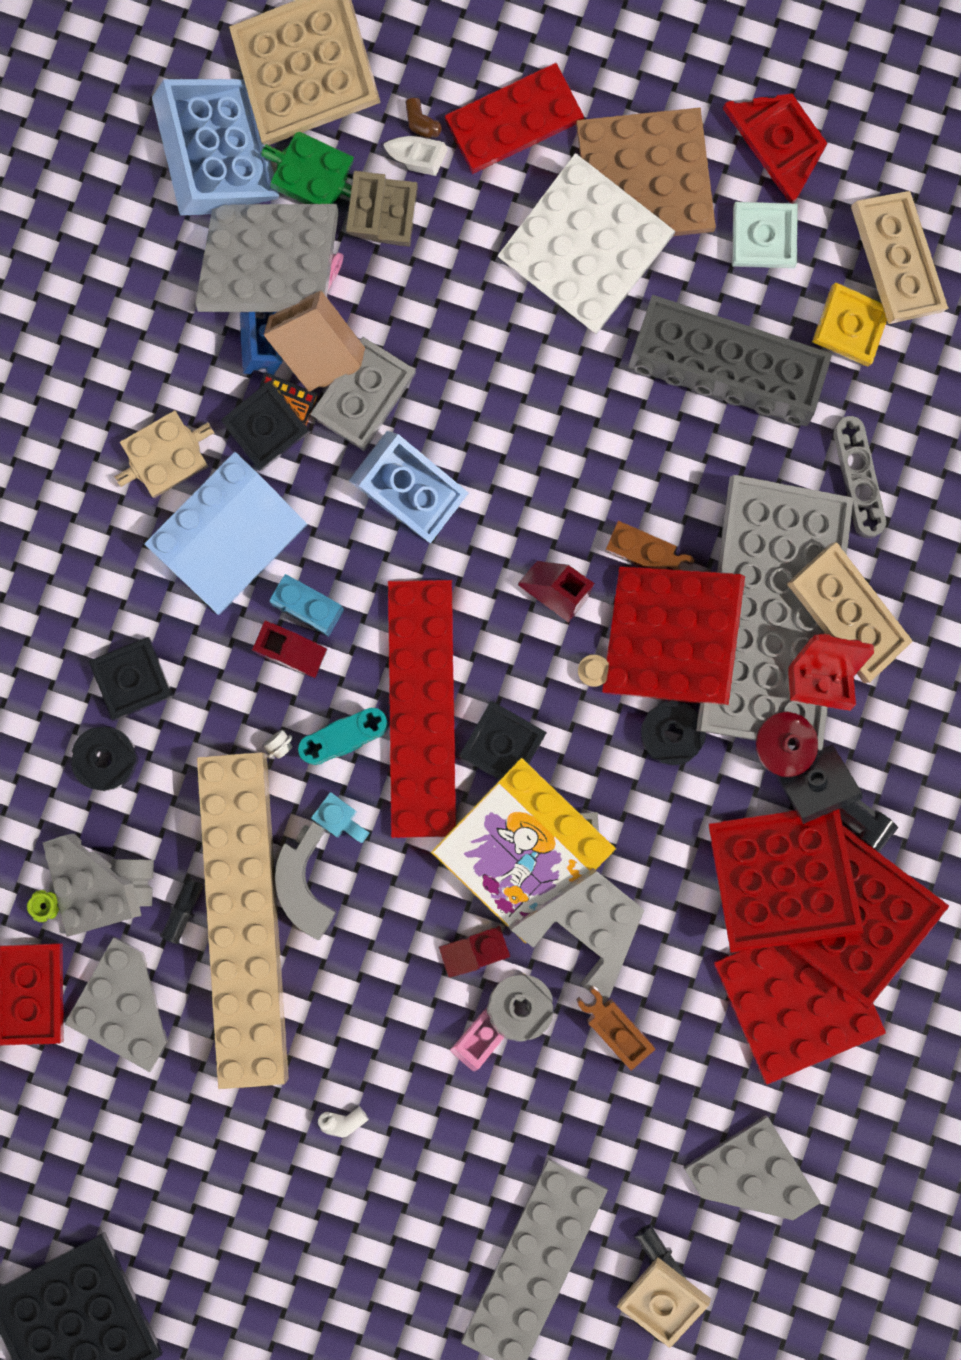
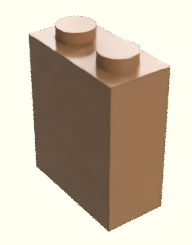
[264,290,365,391]

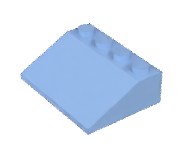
[152,79,279,216]
[145,452,308,615]

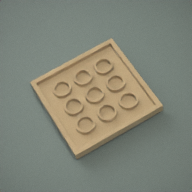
[229,0,381,145]

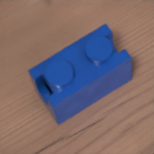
[240,312,283,375]

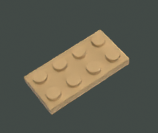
[851,191,948,324]
[787,542,913,683]

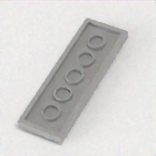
[461,1158,608,1360]

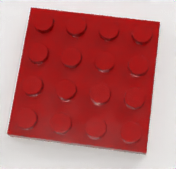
[602,567,745,706]
[708,809,864,953]
[786,825,949,1010]
[713,945,886,1085]

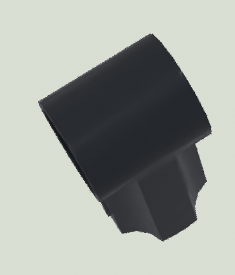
[839,800,899,852]

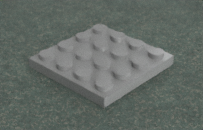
[195,204,338,312]

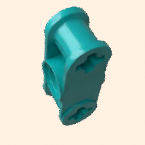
[298,707,388,765]

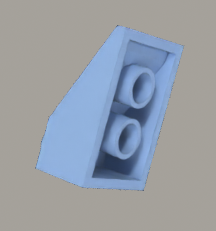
[349,430,468,543]

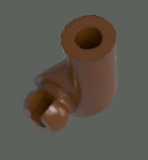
[405,98,442,139]

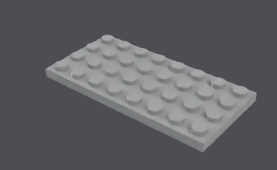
[696,475,854,750]

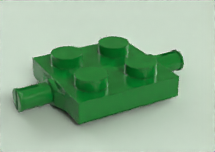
[261,132,354,204]

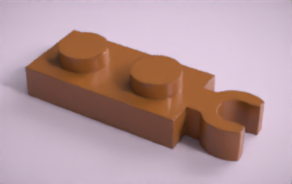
[605,520,695,570]
[576,986,655,1071]

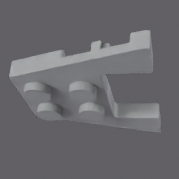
[508,868,644,1004]

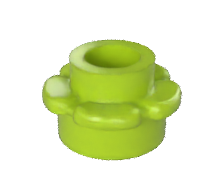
[27,890,59,922]

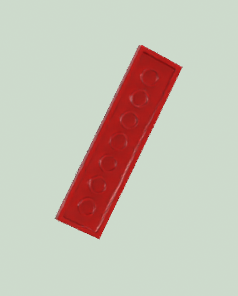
[388,580,456,838]

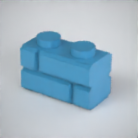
[269,574,344,637]

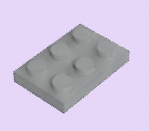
[310,337,416,451]

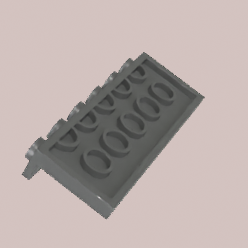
[628,295,832,426]

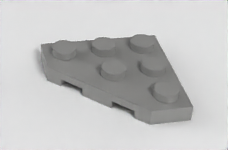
[43,834,141,937]
[65,937,168,1072]
[683,1115,821,1220]

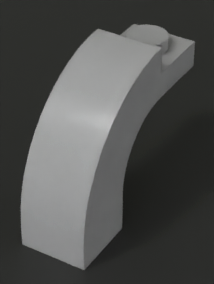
[275,822,338,941]

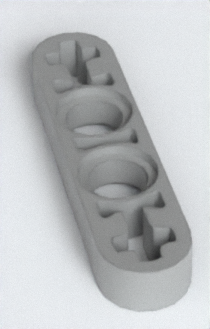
[833,416,886,539]

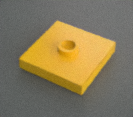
[812,283,887,367]

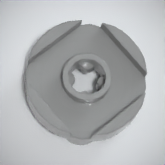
[486,975,554,1042]

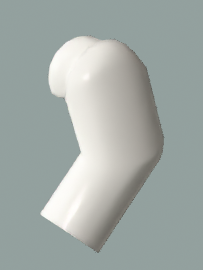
[318,1106,369,1138]

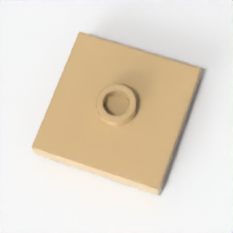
[617,1257,711,1348]

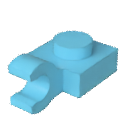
[312,792,370,843]

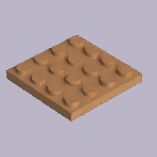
[576,107,716,236]

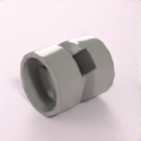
[110,859,154,906]

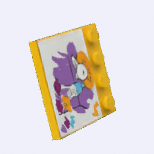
[431,758,616,944]

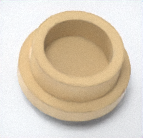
[578,655,609,687]

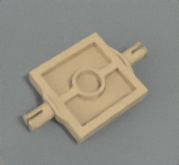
[114,410,215,498]

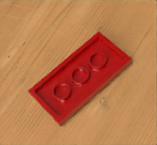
[445,63,584,174]

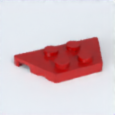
[723,93,828,204]

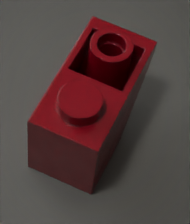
[518,561,595,623]
[252,620,328,679]

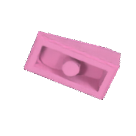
[450,1007,504,1071]

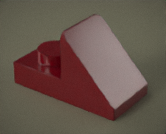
[439,925,510,978]

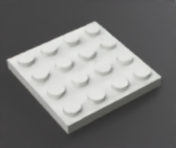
[498,153,675,335]

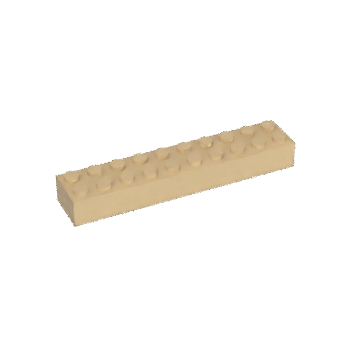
[197,752,289,1090]

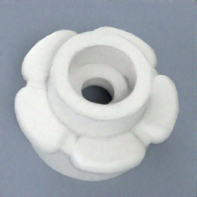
[263,730,293,759]

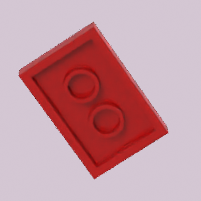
[0,943,64,1046]

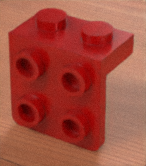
[788,634,874,711]

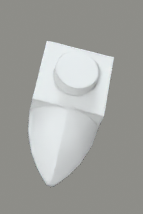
[383,136,448,176]

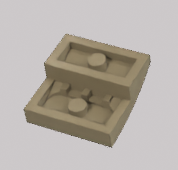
[346,171,418,247]

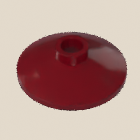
[756,712,818,777]

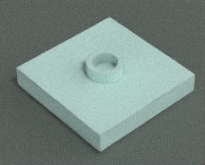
[732,202,798,268]

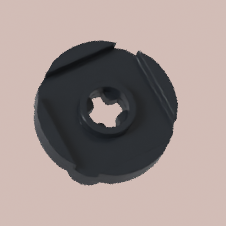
[640,701,706,766]
[71,727,139,792]

